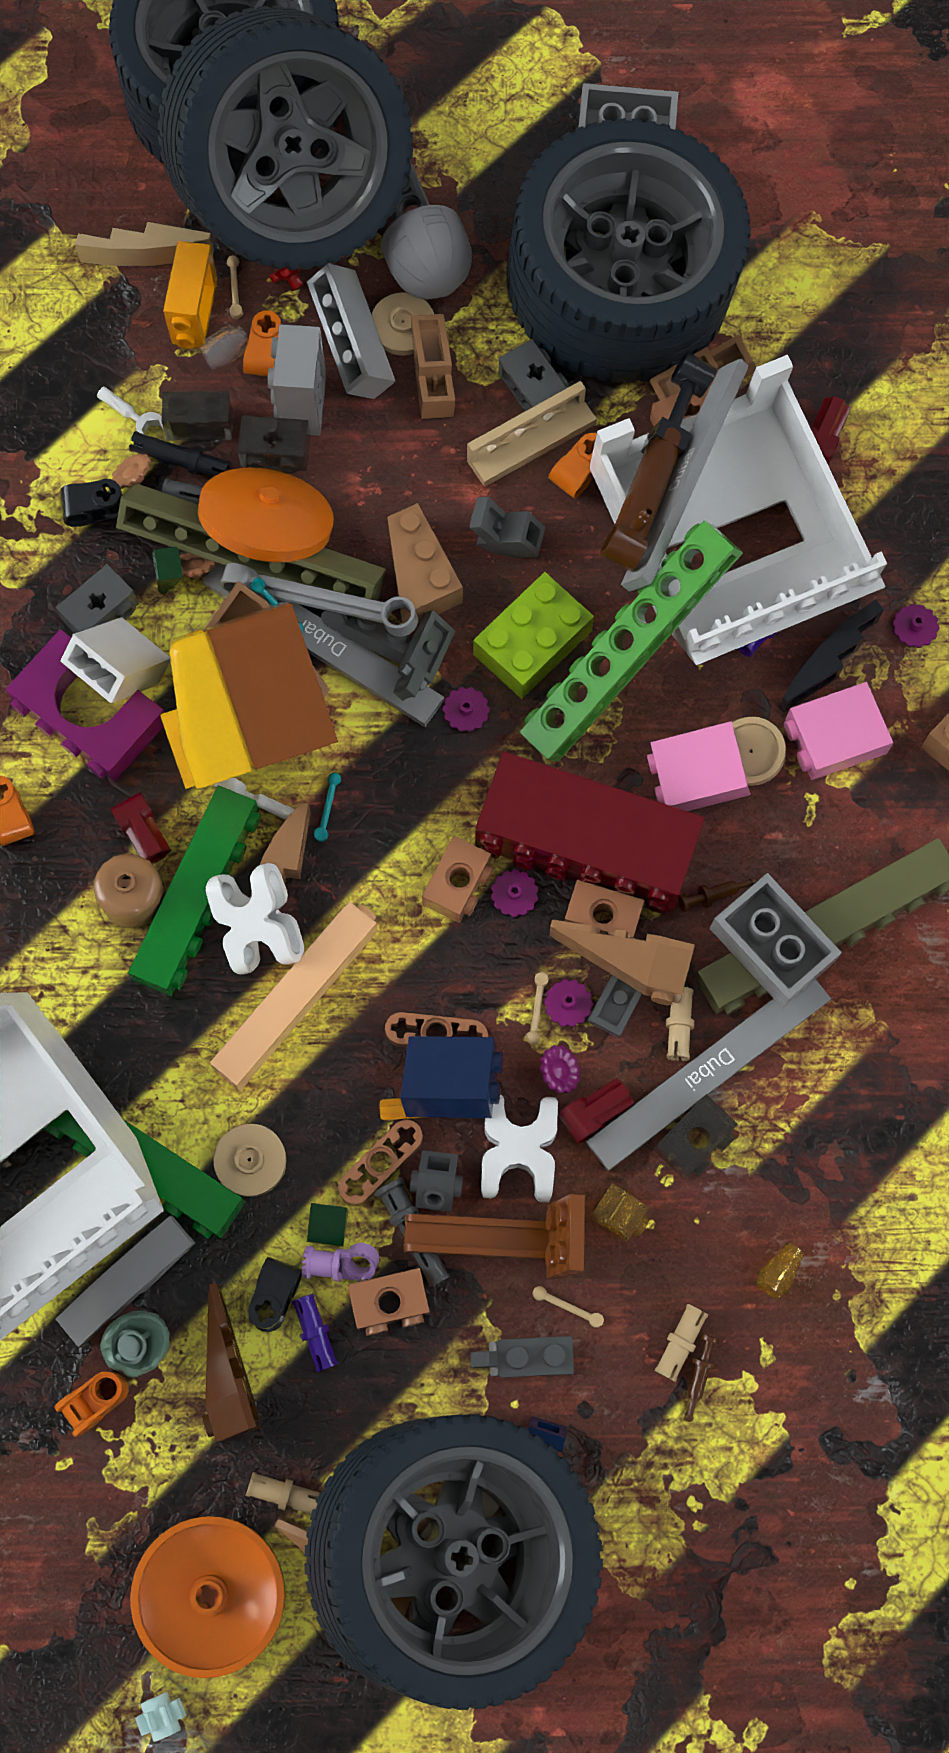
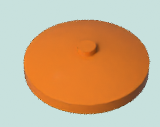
[198,468,334,562]
[130,1516,286,1678]

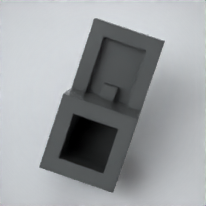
[469,497,545,558]

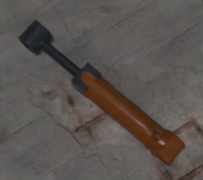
[600,352,717,571]

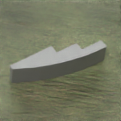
[56,1216,195,1347]

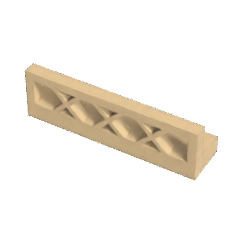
[467,381,597,487]

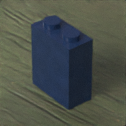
[400,1036,503,1118]

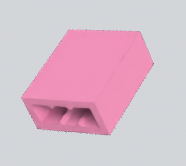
[784,682,893,780]
[647,721,750,811]

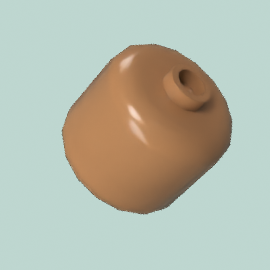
[93,854,166,928]

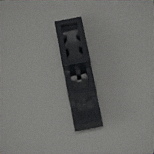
[779,599,883,712]

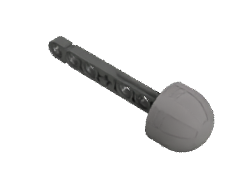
[381,165,472,299]

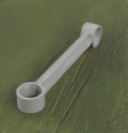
[220,563,418,637]

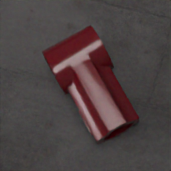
[810,396,851,465]
[110,792,171,864]
[558,1078,634,1144]

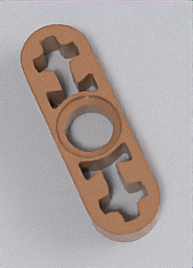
[385,1012,488,1048]
[338,1120,423,1206]

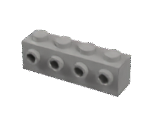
[307,263,396,399]

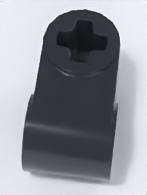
[60,479,123,527]
[248,1257,303,1333]

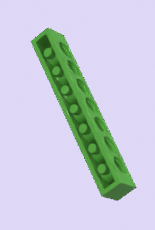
[520,520,743,761]

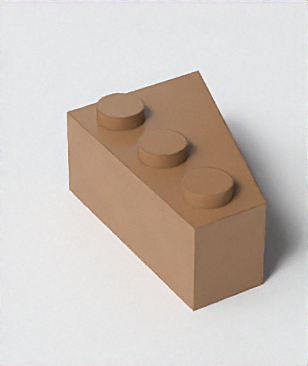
[387,503,463,624]

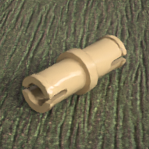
[666,987,694,1061]
[654,1304,708,1382]
[246,1472,320,1514]

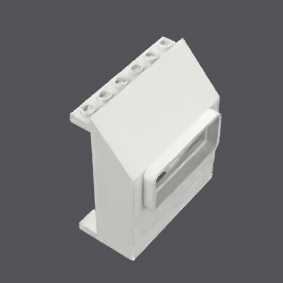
[590,355,887,665]
[0,992,164,1340]

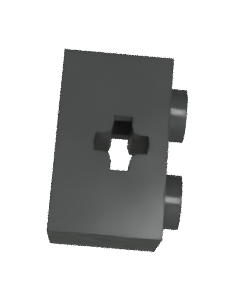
[498,339,569,411]
[56,564,139,633]

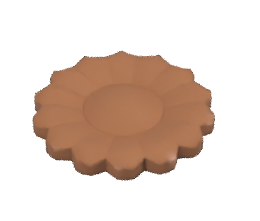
[112,454,151,489]
[180,553,217,579]

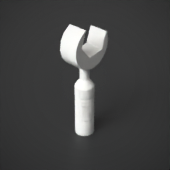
[97,387,167,435]
[214,777,295,820]

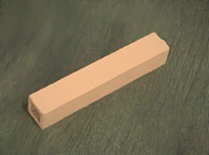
[209,901,378,1091]

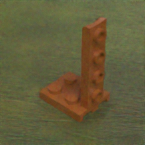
[404,1194,585,1279]

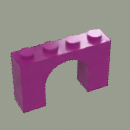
[5,629,165,782]

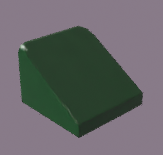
[152,547,183,594]
[307,1203,348,1247]

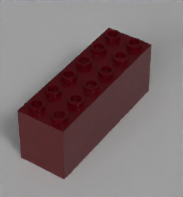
[475,751,705,914]

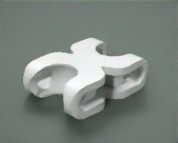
[206,863,304,975]
[481,1094,558,1203]

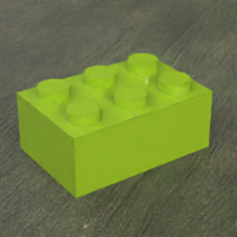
[473,572,594,699]

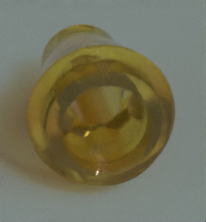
[755,1243,804,1300]

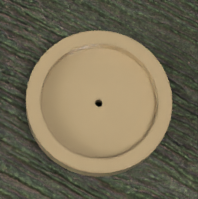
[372,293,434,356]
[732,717,786,786]
[214,1124,287,1197]

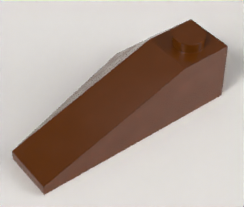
[202,1282,263,1443]

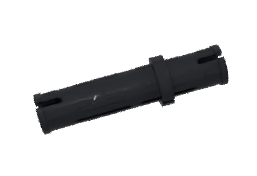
[129,431,231,477]

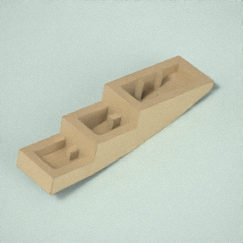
[75,222,214,266]

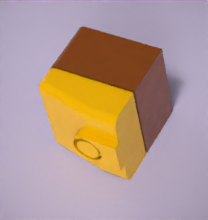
[160,602,338,789]

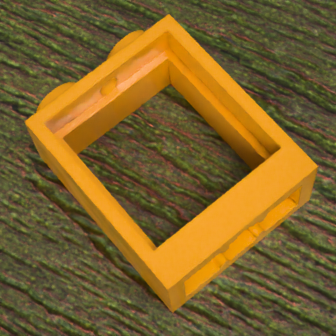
[163,241,218,349]

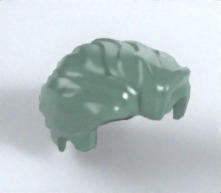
[100,1310,170,1377]

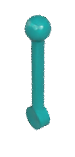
[250,578,304,632]
[314,772,341,842]

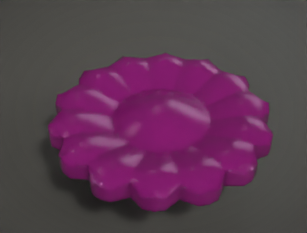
[892,604,940,648]
[442,687,490,732]
[491,869,538,917]
[544,979,593,1027]
[540,1045,581,1094]

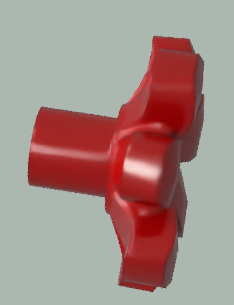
[269,267,304,291]

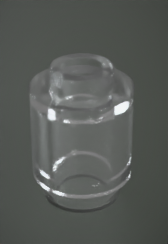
[199,323,249,370]

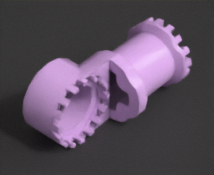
[302,1243,380,1282]

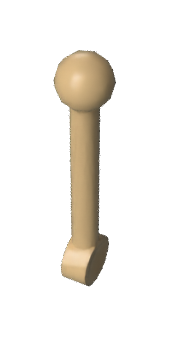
[227,255,243,319]
[526,972,549,1044]
[532,1286,604,1328]

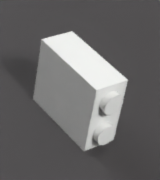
[60,617,171,703]

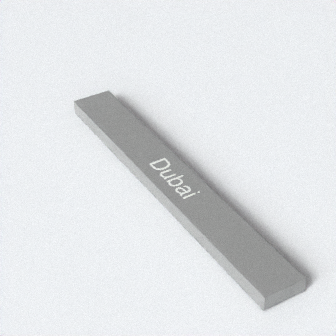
[621,359,748,592]
[203,563,444,727]
[586,979,831,1172]

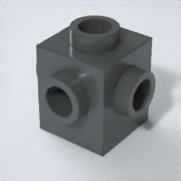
[410,1150,463,1212]

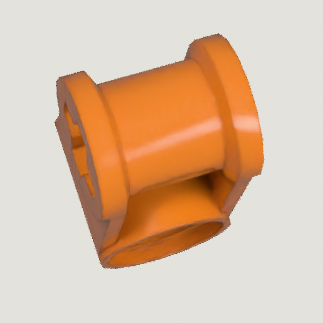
[243,310,281,377]
[548,433,597,499]
[0,775,35,847]
[54,1372,129,1438]

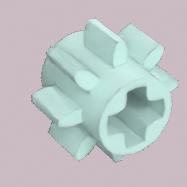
[135,1692,186,1742]

